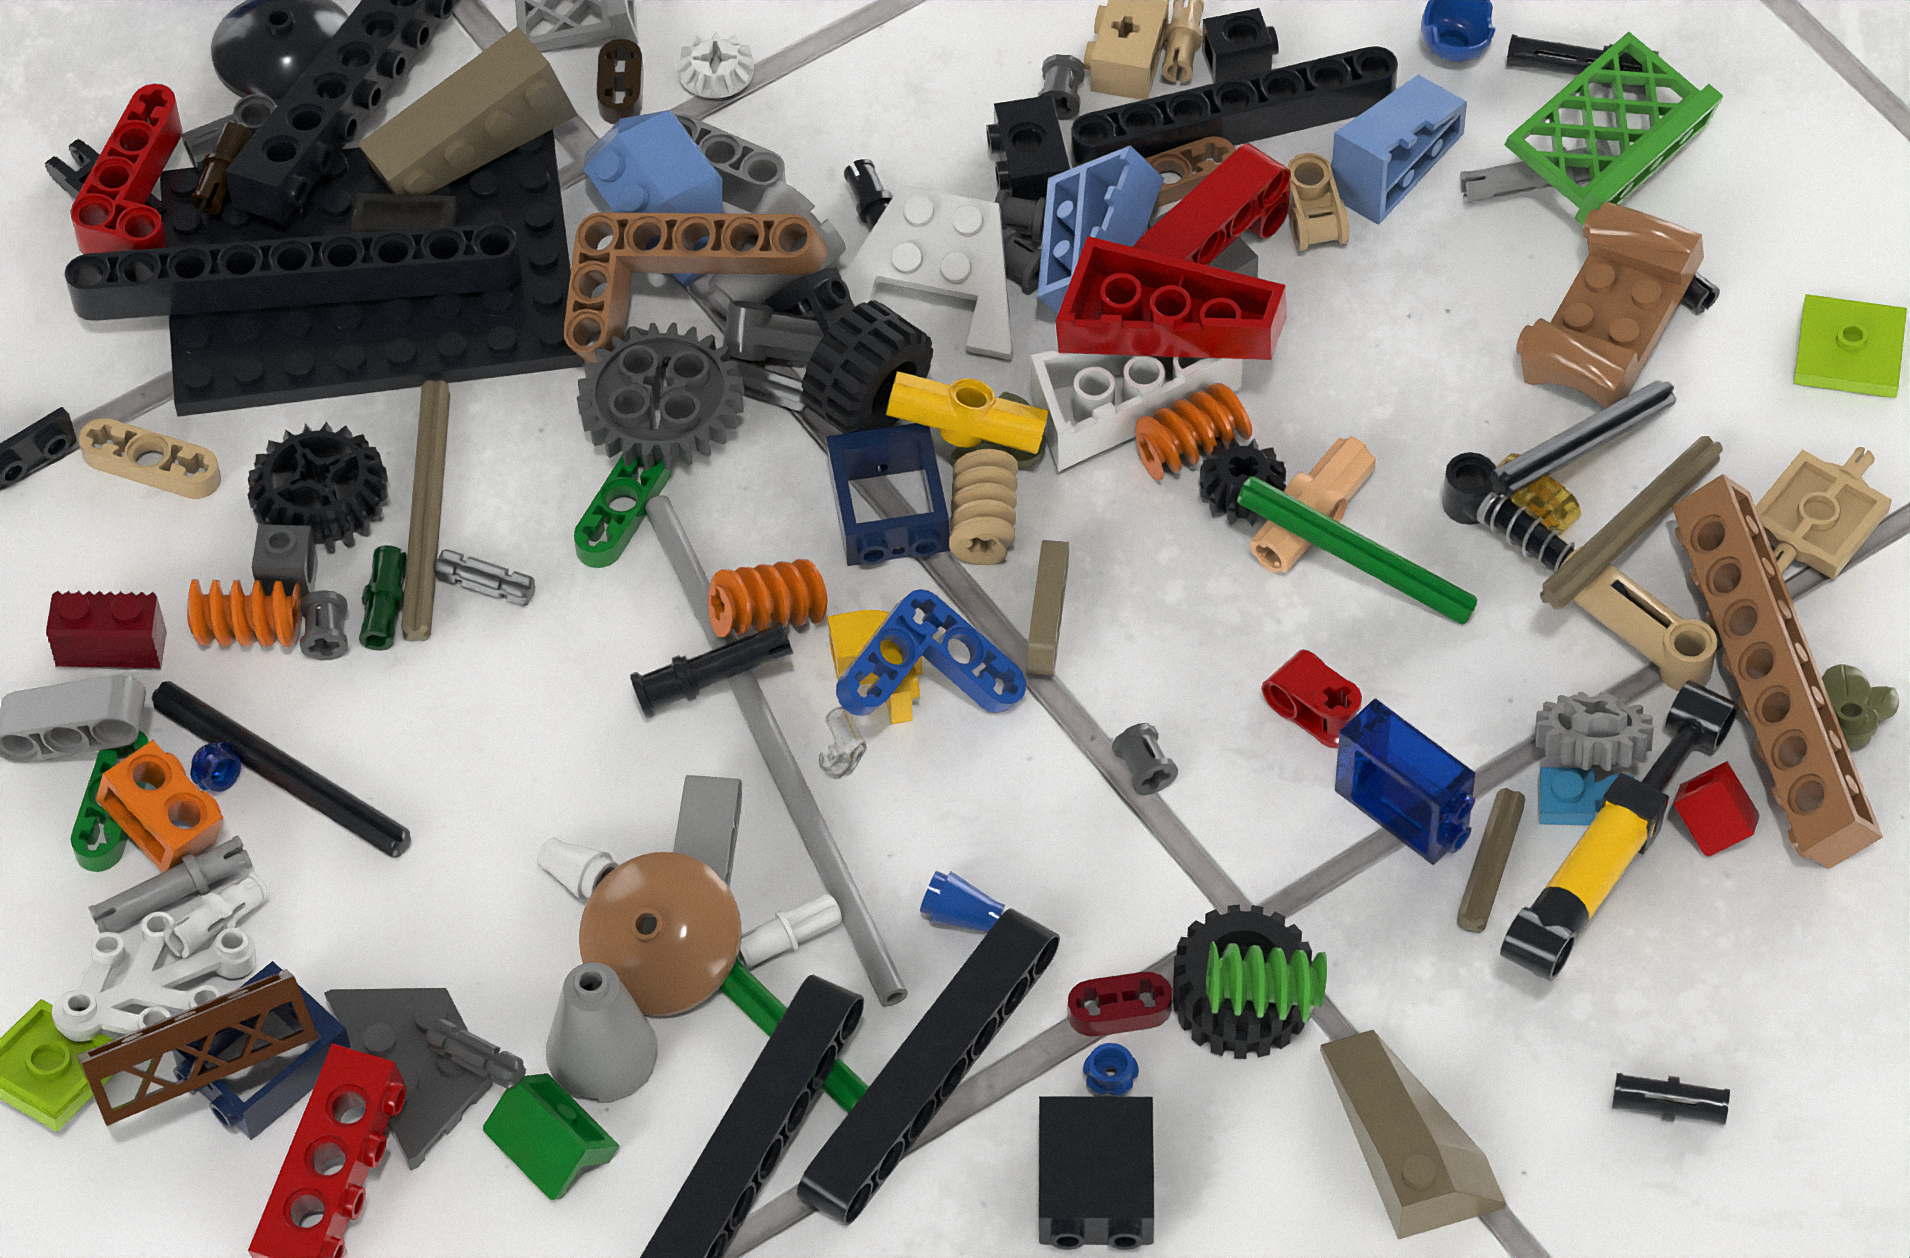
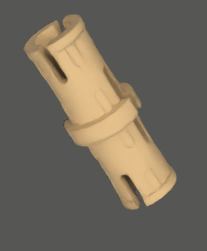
[1161,0,1205,83]

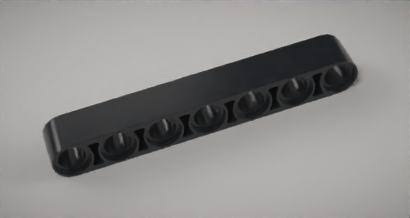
[1071,46,1398,168]
[797,908,1060,1225]
[640,974,864,1258]

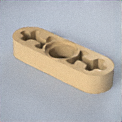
[79,418,221,499]

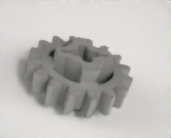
[1535,692,1654,771]

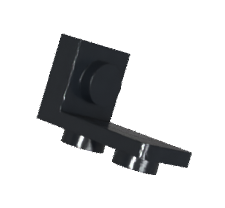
[765,267,855,335]
[0,407,77,489]

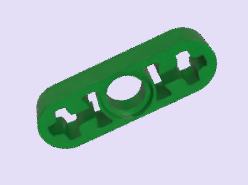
[574,454,671,568]
[70,730,149,872]

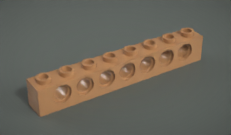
[1671,474,1883,869]

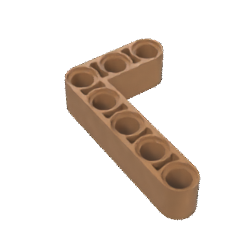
[564,212,827,363]

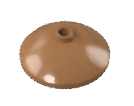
[579,852,742,1017]

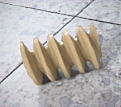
[949,449,1018,565]

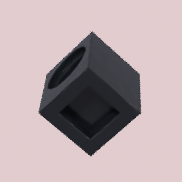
[1202,8,1279,83]

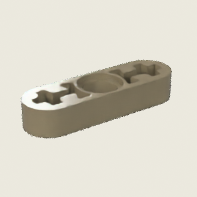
[1027,540,1069,676]

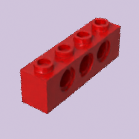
[248,1043,407,1258]

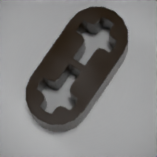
[596,39,644,124]

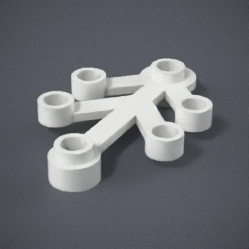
[52,912,256,1041]

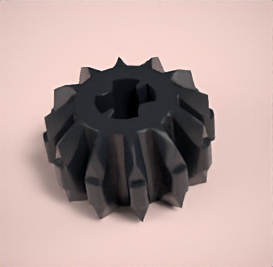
[1199,438,1286,527]

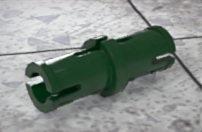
[359,545,407,651]

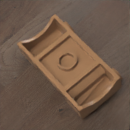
[1516,202,1704,408]

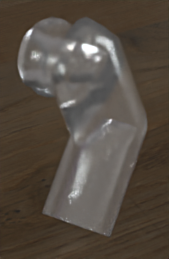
[818,706,867,779]

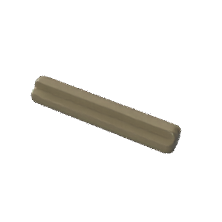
[1457,788,1526,932]

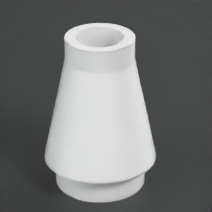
[537,837,619,902]

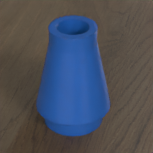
[920,871,1005,933]

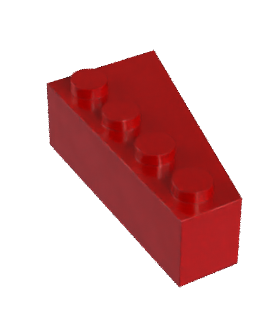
[1055,236,1287,360]

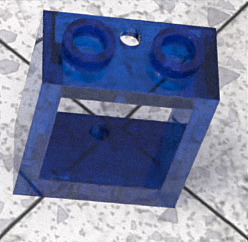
[1334,698,1476,865]

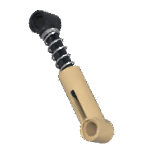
[1442,452,1717,691]

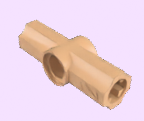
[1250,436,1376,574]

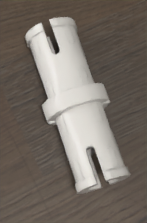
[164,872,268,958]

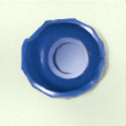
[1421,0,1496,63]

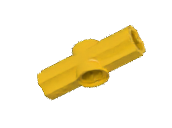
[886,371,1048,454]

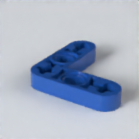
[836,589,1026,716]

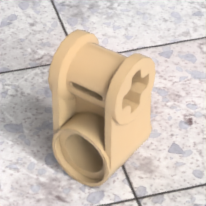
[1287,153,1349,251]

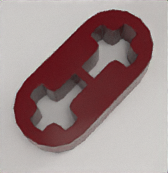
[1068,972,1172,1036]

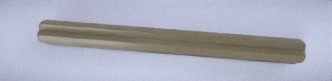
[401,380,450,641]
[1540,436,1723,609]

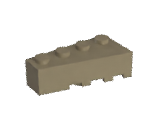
[358,26,578,207]

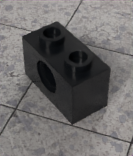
[986,95,1070,201]

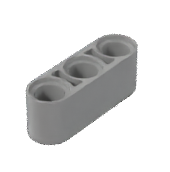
[674,114,786,213]
[0,675,146,762]
[673,775,742,888]

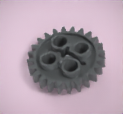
[577,322,744,470]

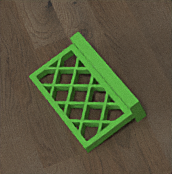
[1504,32,1724,226]

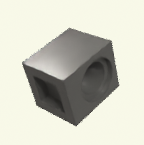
[251,524,318,598]

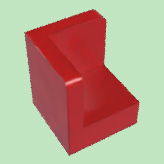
[1673,761,1760,856]

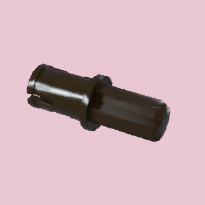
[190,121,252,215]

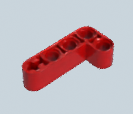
[70,83,183,255]
[1133,143,1291,265]

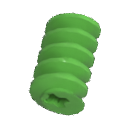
[1206,941,1327,1023]

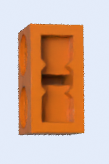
[96,740,224,873]

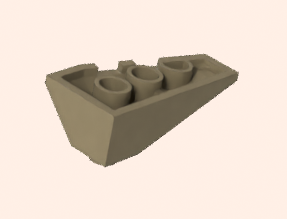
[1320,1030,1506,1240]

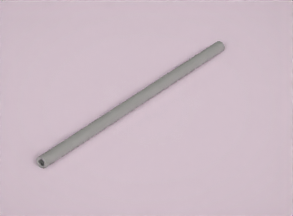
[645,495,908,1006]

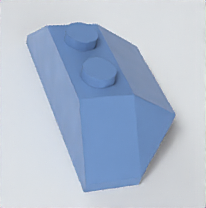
[583,110,722,286]

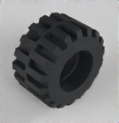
[801,300,933,434]
[1173,904,1313,1059]

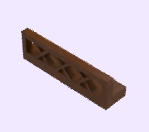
[76,969,319,1126]

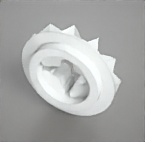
[676,32,755,98]

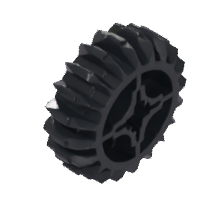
[247,421,388,552]

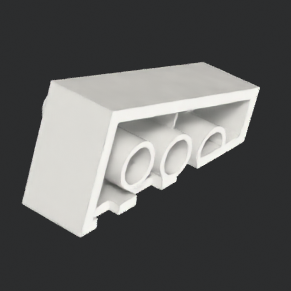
[1031,349,1243,472]

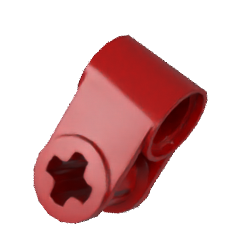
[1261,649,1362,749]

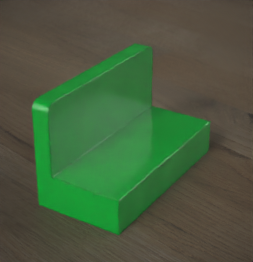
[483,1073,620,1200]

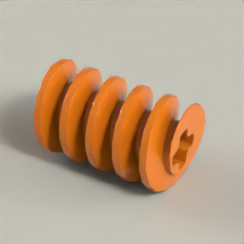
[1135,383,1252,481]
[707,559,828,637]
[187,579,302,647]

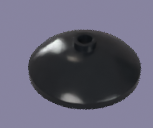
[211,0,349,105]

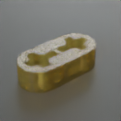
[1496,453,1581,535]

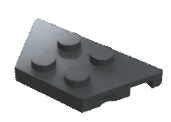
[324,988,493,1171]

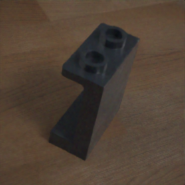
[1039,1096,1154,1250]

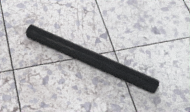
[151,681,411,857]

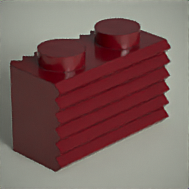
[46,590,167,668]

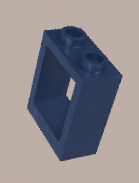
[826,423,950,566]
[172,961,351,1140]

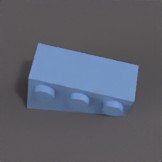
[1330,74,1467,225]
[1037,146,1164,315]

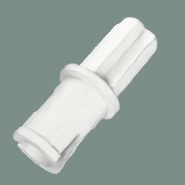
[738,894,842,970]

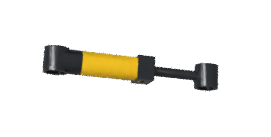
[1500,680,1739,982]

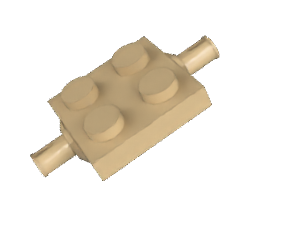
[1755,447,1892,580]

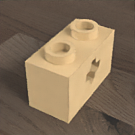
[1084,0,1169,100]

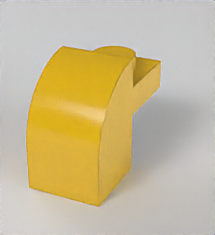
[827,610,923,724]

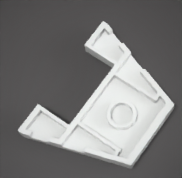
[841,184,1014,360]

